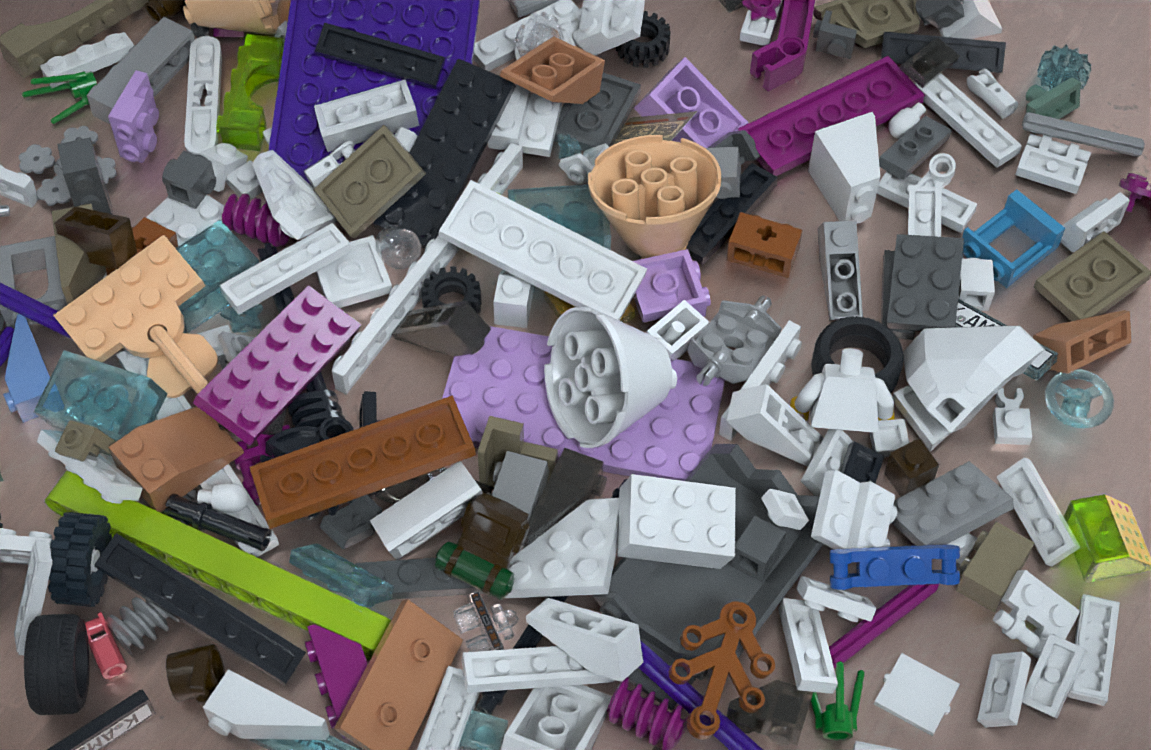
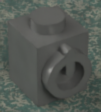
[916,0,965,29]
[162,151,216,209]

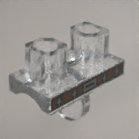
[453,591,519,652]

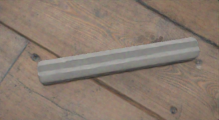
[1022,112,1145,157]

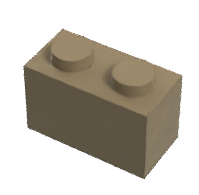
[956,521,1035,613]

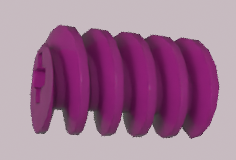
[222,193,290,247]
[607,677,690,750]

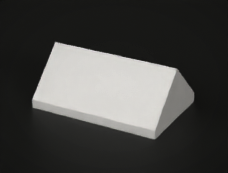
[939,0,1002,39]
[314,80,419,152]
[370,461,483,560]

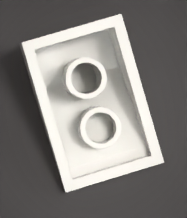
[501,685,612,750]

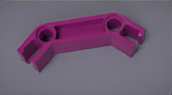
[750,0,815,92]

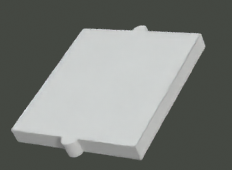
[874,653,960,736]

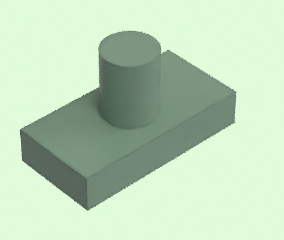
[1026,77,1081,134]

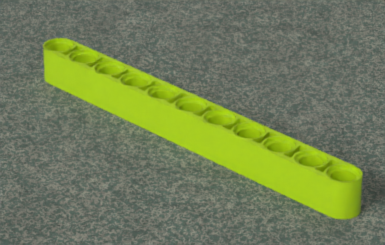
[45,471,391,661]

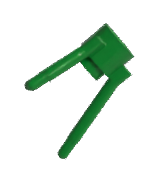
[22,71,97,124]
[807,661,865,741]

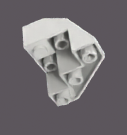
[903,326,1045,433]

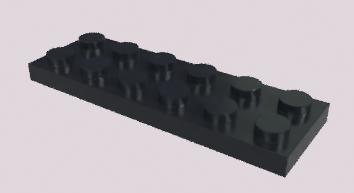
[373,59,516,249]

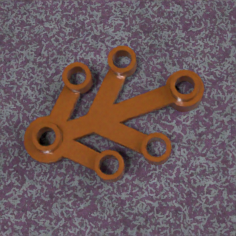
[668,601,775,740]

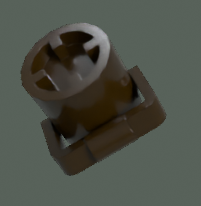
[166,644,225,707]

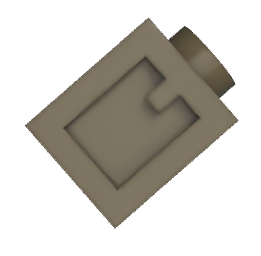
[55,420,116,462]

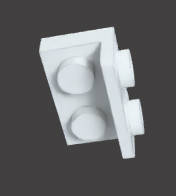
[1060,192,1130,253]

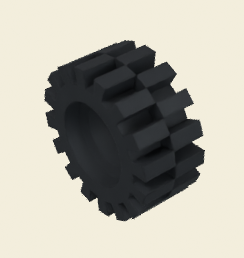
[616,11,671,68]
[421,266,482,330]

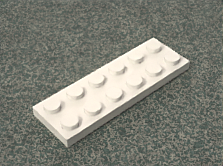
[439,180,647,321]

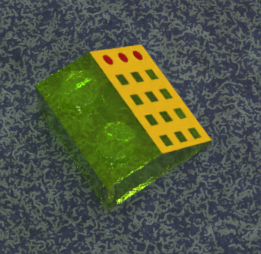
[1063,494,1151,583]

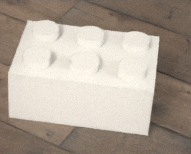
[617,474,736,569]

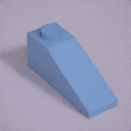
[3,314,63,423]

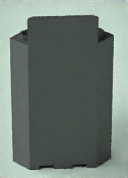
[592,444,823,711]

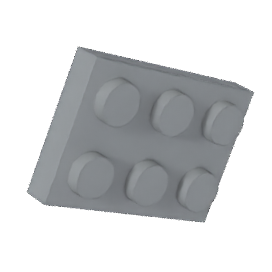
[892,461,1014,546]

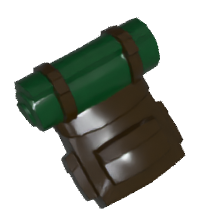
[435,493,530,600]

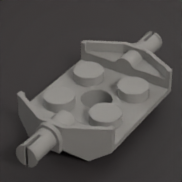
[688,296,782,386]

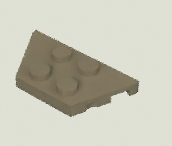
[813,0,920,48]

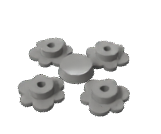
[19,126,117,206]

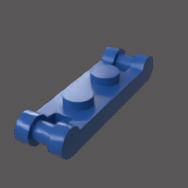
[830,545,960,590]

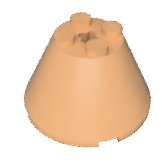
[183,0,280,35]
[588,135,721,259]

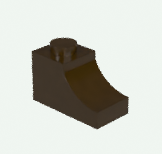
[54,206,137,269]

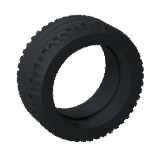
[811,316,904,394]
[24,614,89,715]

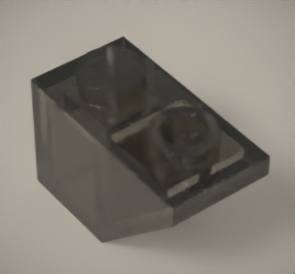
[726,680,813,746]

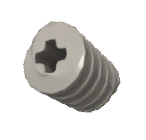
[107,597,180,657]

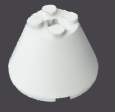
[544,307,677,448]

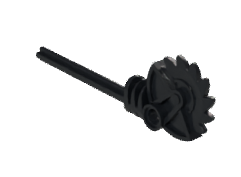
[257,243,354,520]

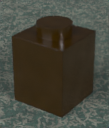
[884,438,939,496]

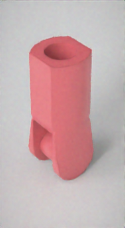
[83,612,127,679]

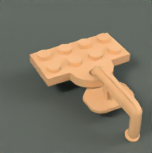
[54,235,223,426]

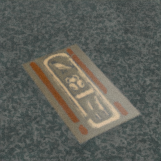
[613,111,698,145]

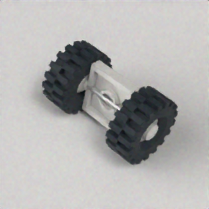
[0,512,112,607]

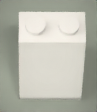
[808,112,880,223]

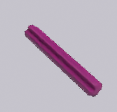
[829,584,939,668]

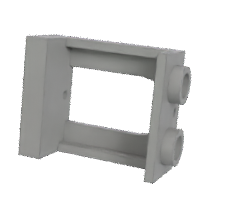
[0,236,68,328]

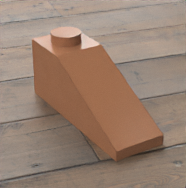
[1033,310,1132,374]

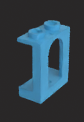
[962,189,1065,289]

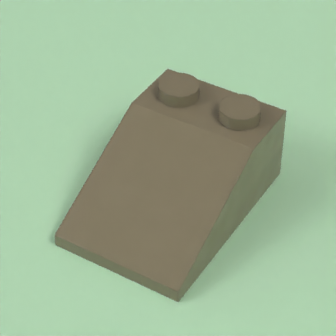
[52,204,106,304]

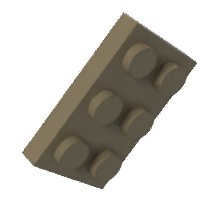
[313,125,426,238]
[1034,231,1151,321]

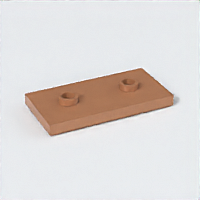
[334,599,463,750]

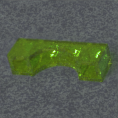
[216,34,284,151]

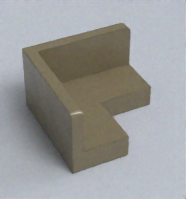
[478,416,558,501]

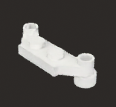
[908,153,956,237]

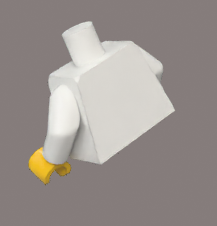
[790,348,895,433]

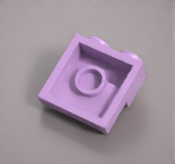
[108,70,159,163]
[633,249,711,323]

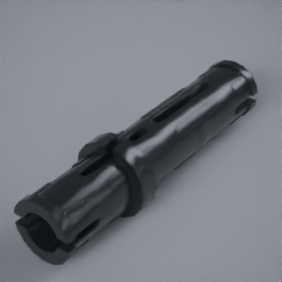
[164,494,272,551]

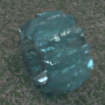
[1037,44,1091,90]

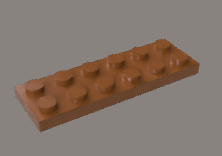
[249,395,476,529]

